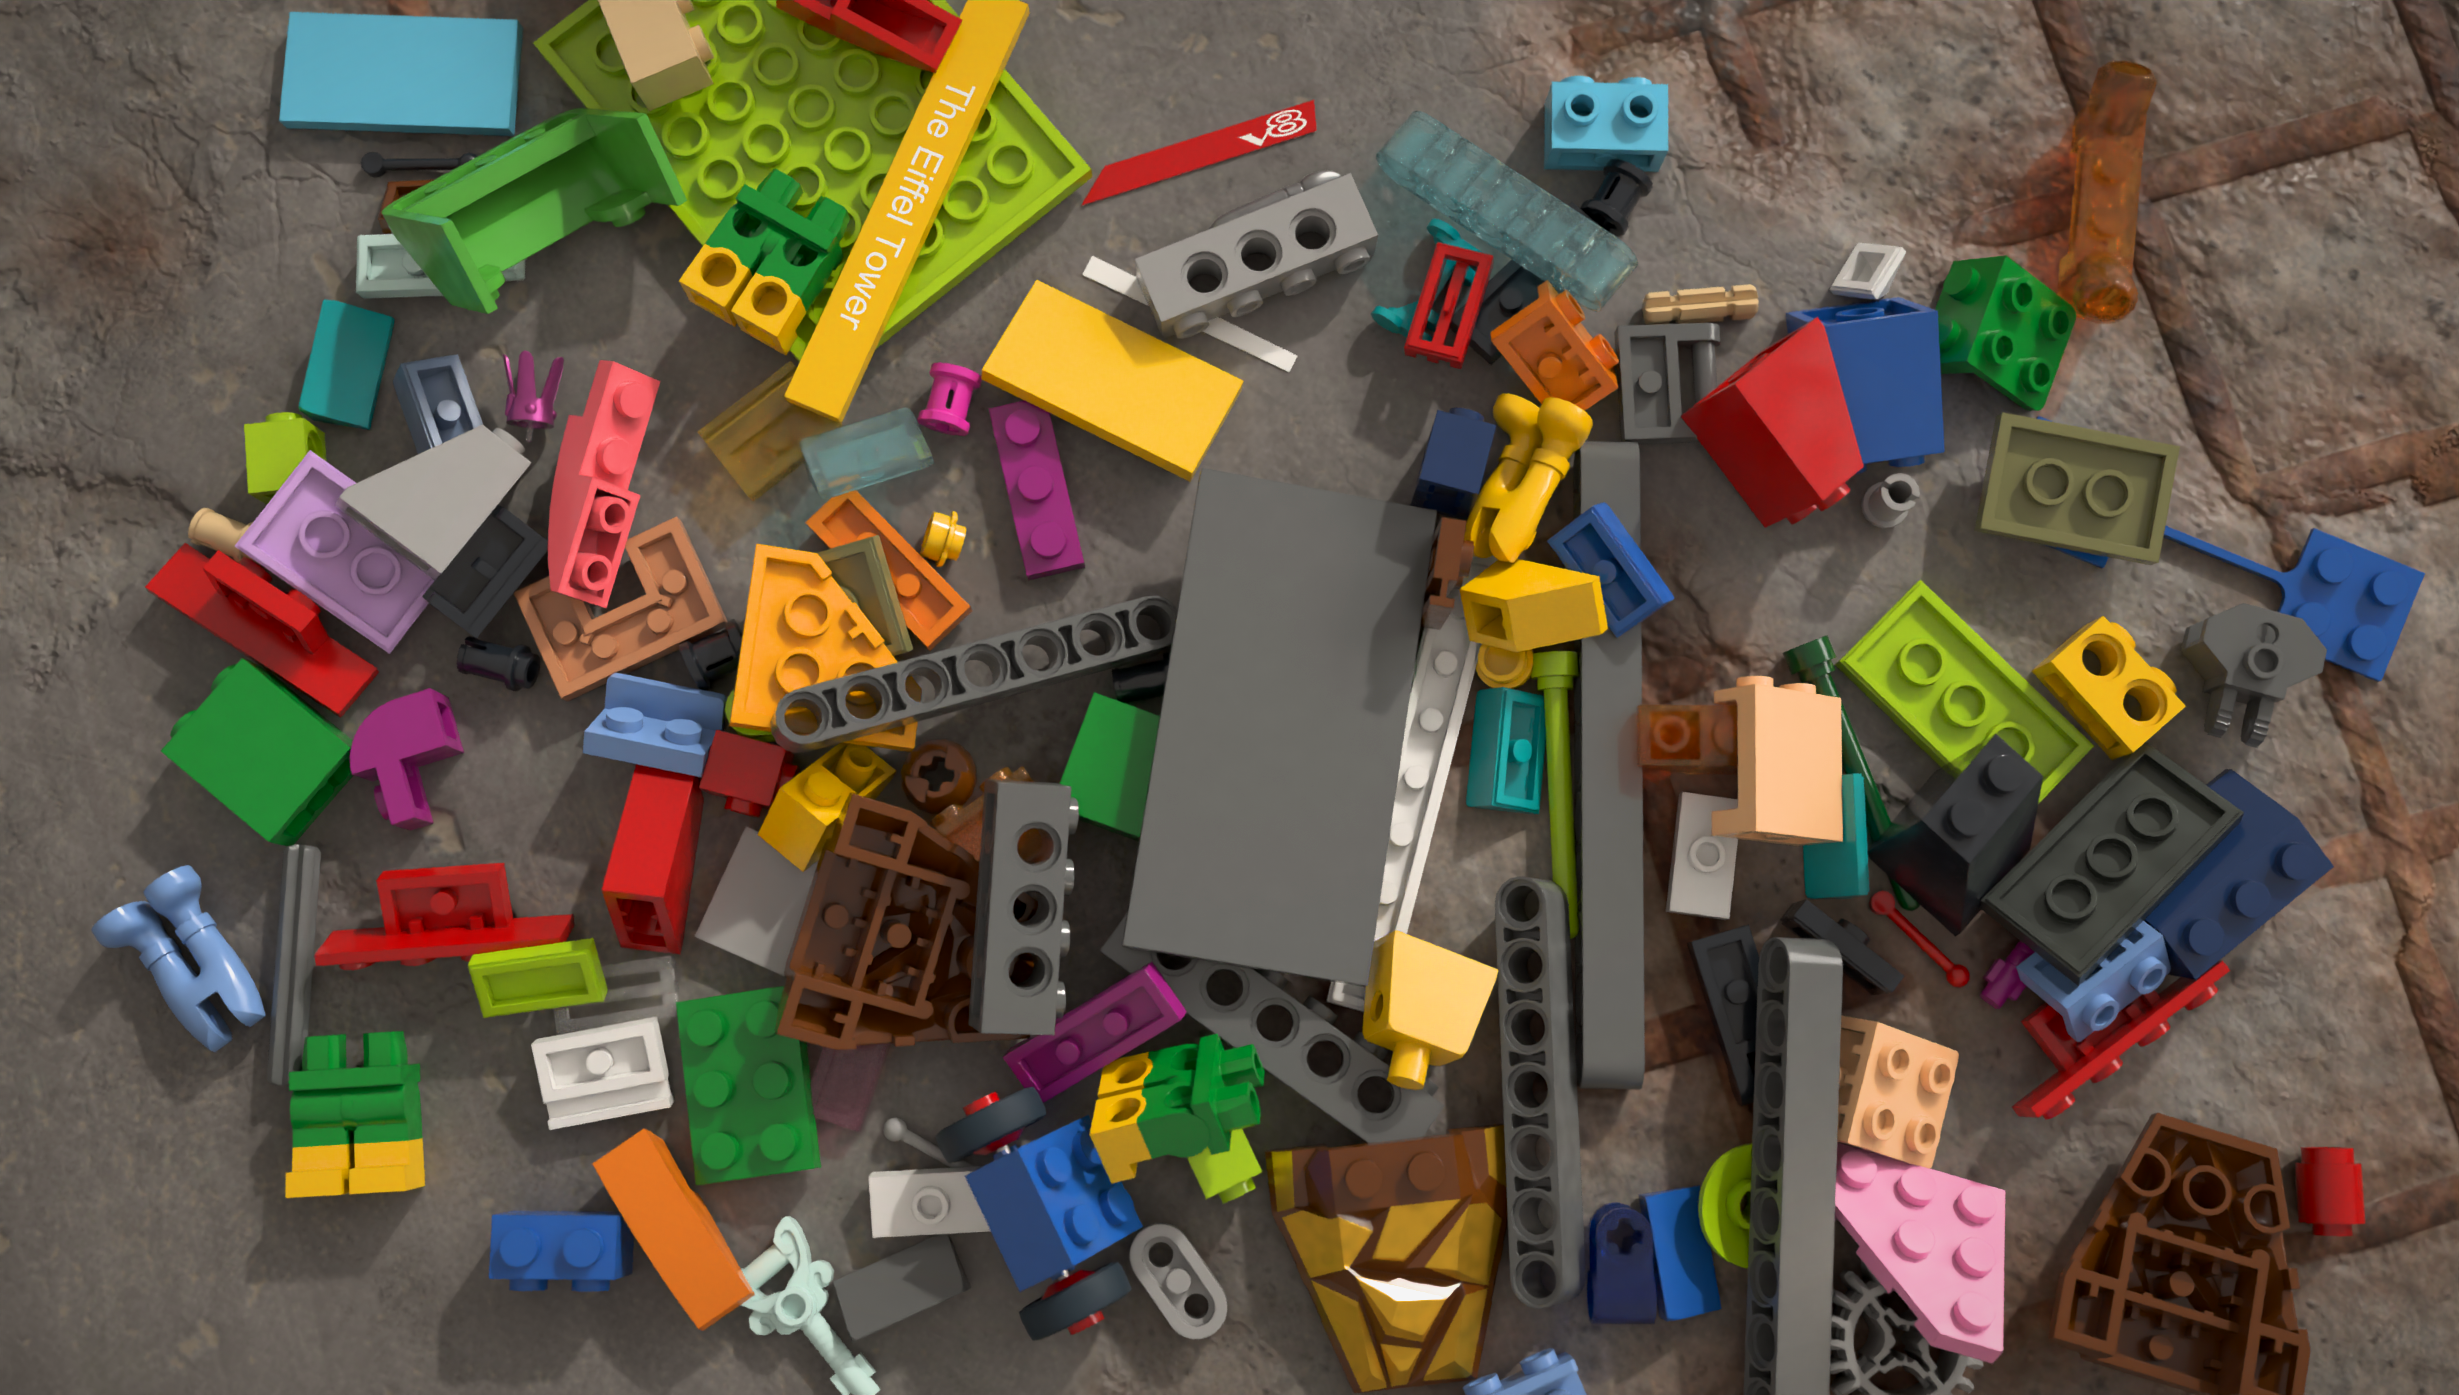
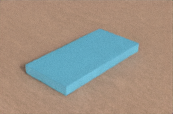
[279,12,523,136]

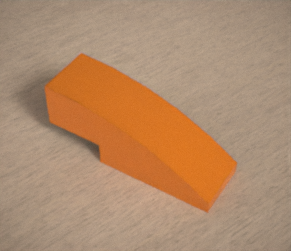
[592,1128,755,1331]

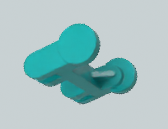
[1371,218,1483,342]

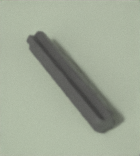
[267,845,321,1086]

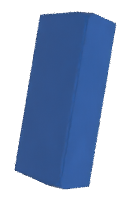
[1547,502,1674,638]
[1638,1185,1722,1322]

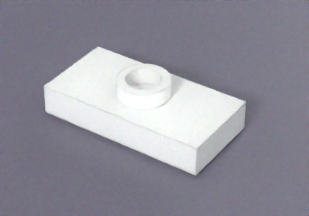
[1666,792,1738,920]
[868,1166,990,1238]

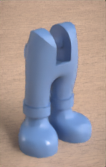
[91,865,266,1052]

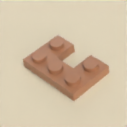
[514,517,728,702]

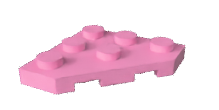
[1835,1142,2005,1364]

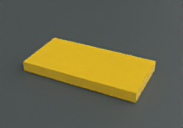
[981,280,1244,482]

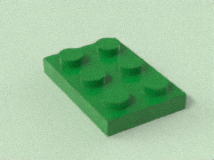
[676,986,821,1186]

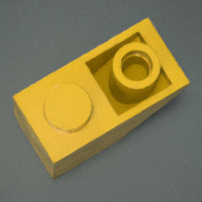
[1459,559,1608,652]
[757,742,896,872]

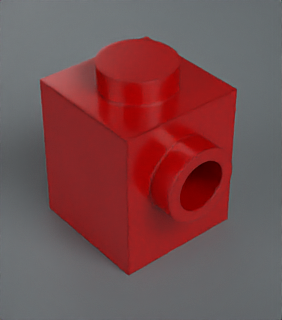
[699,730,799,818]

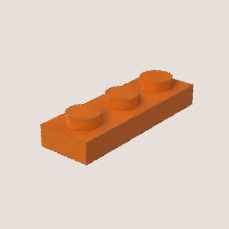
[805,482,973,651]

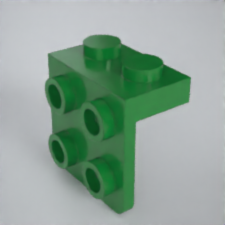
[1935,255,2076,411]

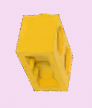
[2032,616,2186,760]

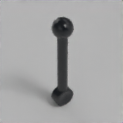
[361,152,478,178]

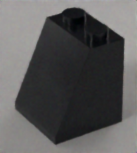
[1868,734,2043,936]

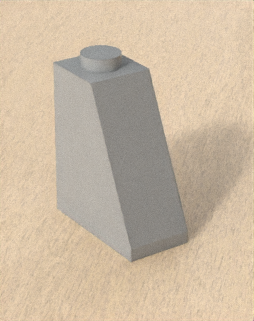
[335,425,531,580]

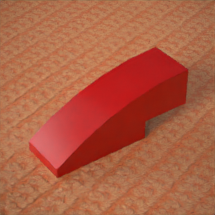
[776,0,963,73]

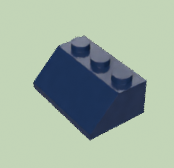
[2143,769,2334,980]

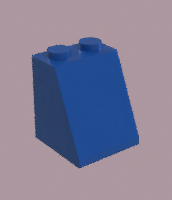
[1786,297,1945,474]

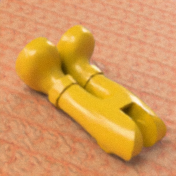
[1464,394,1593,563]

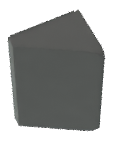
[833,1234,971,1342]

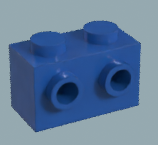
[489,1211,634,1292]

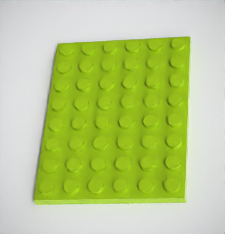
[533,0,1092,362]

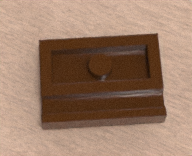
[1420,517,1474,630]

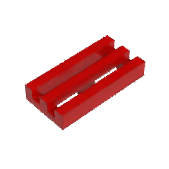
[1404,242,1494,369]

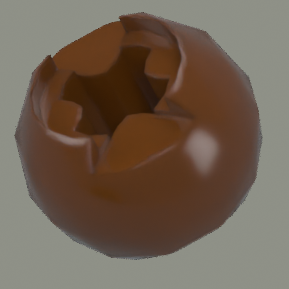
[901,739,977,814]

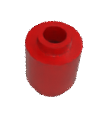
[2295,1147,2365,1236]

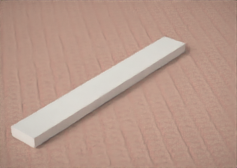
[1326,555,1497,1012]

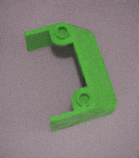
[382,108,687,314]

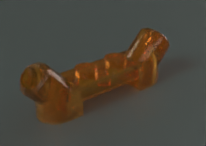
[2058,61,2158,324]

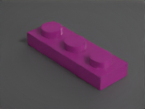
[988,400,1086,581]
[1003,961,1187,1103]

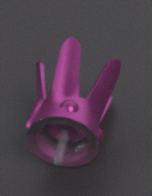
[502,350,564,442]

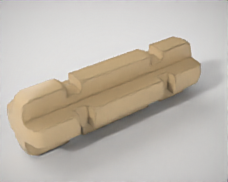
[1642,284,1759,325]

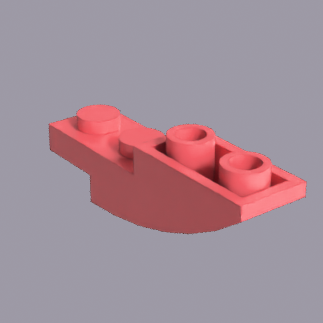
[548,360,660,608]

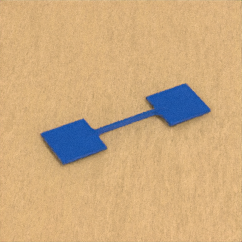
[2036,416,2425,682]

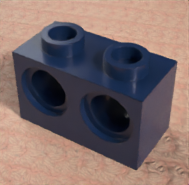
[1410,407,1496,521]

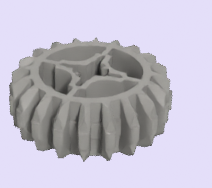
[1830,1260,1984,1395]

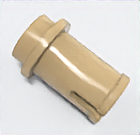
[188,508,261,566]

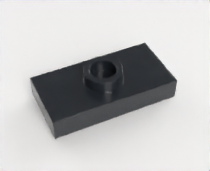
[1780,899,1905,995]

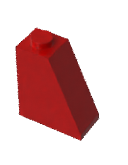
[601,764,704,954]

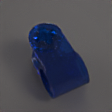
[1587,1202,1657,1324]

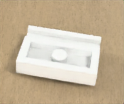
[531,1016,675,1130]

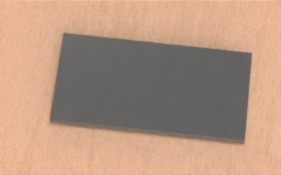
[1122,468,1437,987]

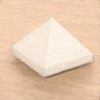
[1829,243,1906,300]

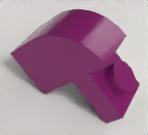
[350,688,464,831]

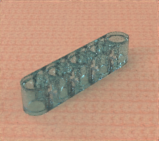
[1376,111,1638,312]

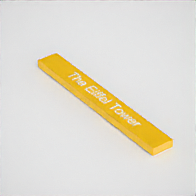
[784,0,1030,424]

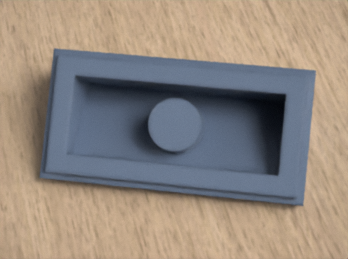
[393,354,483,454]

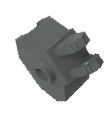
[2181,603,2327,748]

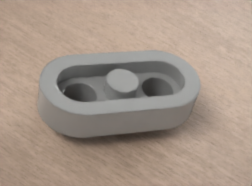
[1130,1223,1227,1339]

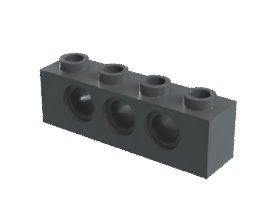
[968,779,1079,1035]

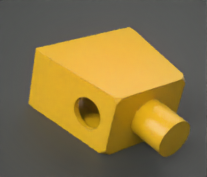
[1362,930,1498,1090]

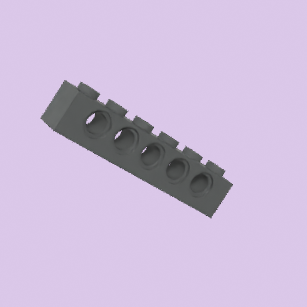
[1100,913,1445,1143]

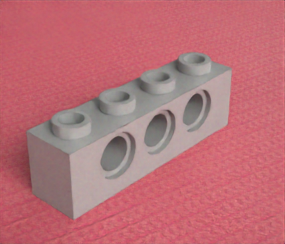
[1134,173,1378,339]

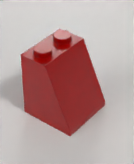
[1681,317,1864,528]

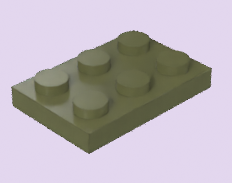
[1974,412,2180,565]

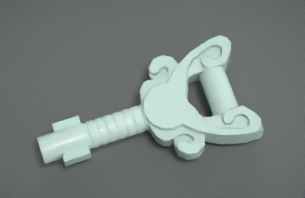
[741,1216,881,1395]

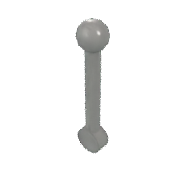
[883,1117,973,1168]

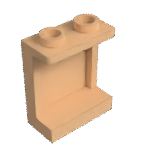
[1711,676,1843,846]

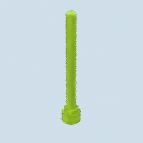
[1531,651,1579,940]

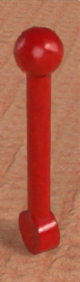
[1869,891,1970,988]

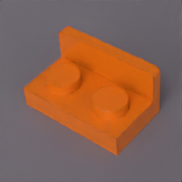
[1490,280,1619,411]

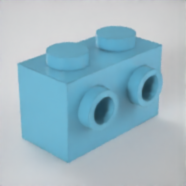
[1544,76,1668,172]

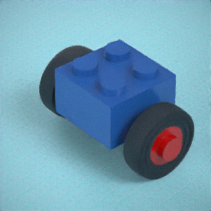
[935,1087,1143,1341]

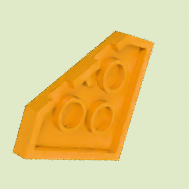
[729,544,922,752]

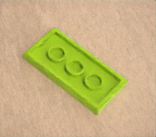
[1834,580,2094,804]

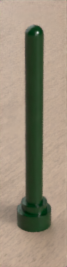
[1783,635,1920,911]

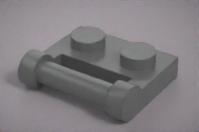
[1614,323,1720,445]

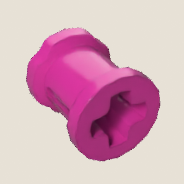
[917,362,982,436]

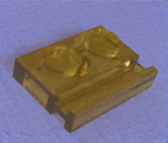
[697,361,846,502]

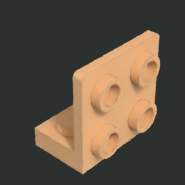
[1837,1015,1959,1169]

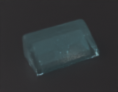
[799,408,934,500]

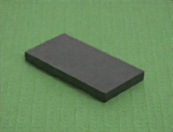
[1980,742,2244,986]

